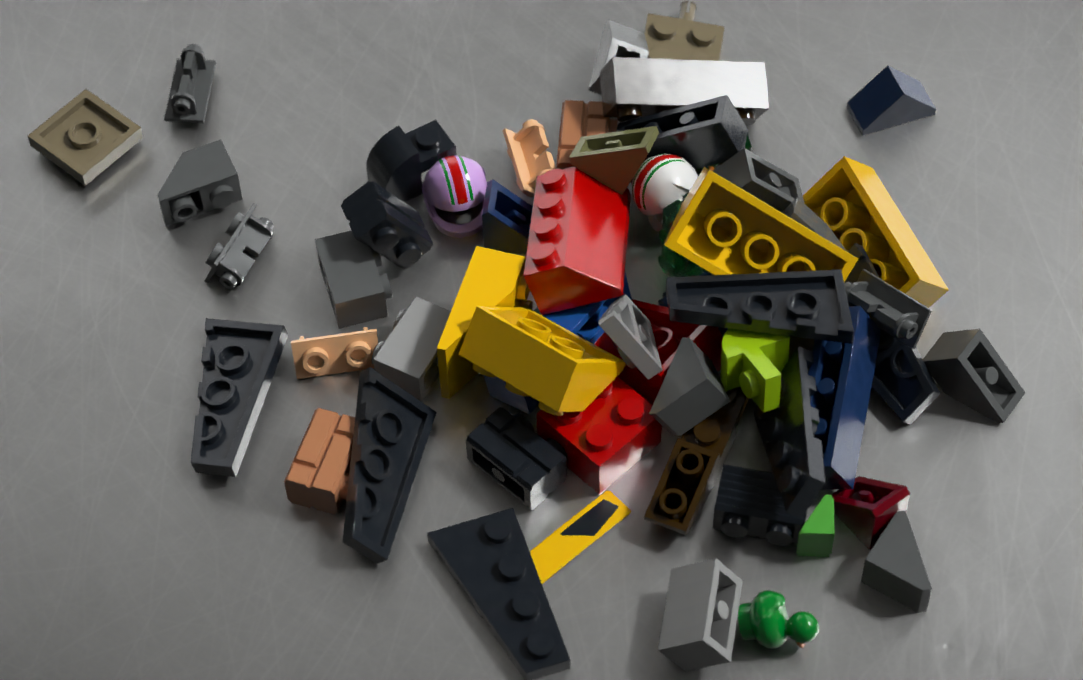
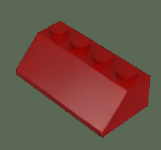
[523,167,631,315]

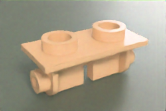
[503,119,556,197]
[291,327,378,379]

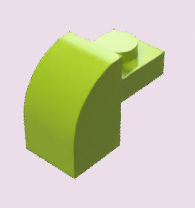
[721,329,790,413]

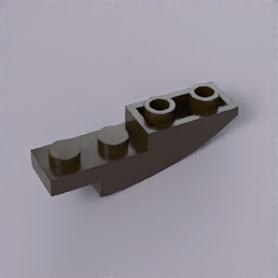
[644,372,749,535]

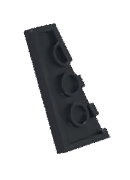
[191,318,288,477]
[754,346,825,518]
[342,367,437,564]

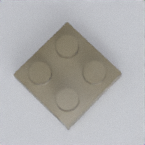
[28,89,144,186]

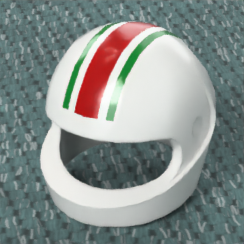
[632,154,698,235]

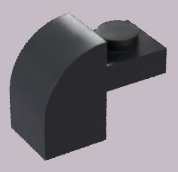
[366,120,457,203]

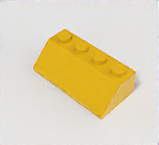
[803,156,949,308]
[664,166,858,282]

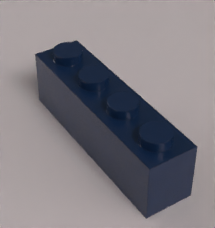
[808,306,881,490]

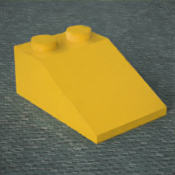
[437,246,533,399]

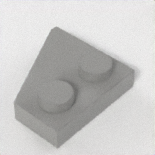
[598,294,663,380]

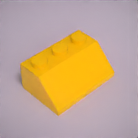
[458,306,626,416]

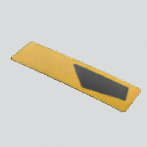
[530,491,631,584]

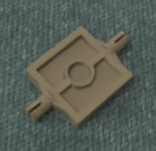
[644,1,725,61]

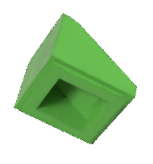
[796,495,835,557]

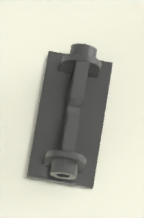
[164,44,216,123]
[205,203,274,289]
[844,269,932,349]

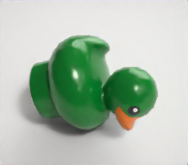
[738,590,819,649]

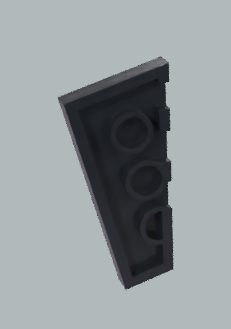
[844,243,941,424]
[666,269,854,344]
[427,508,571,680]

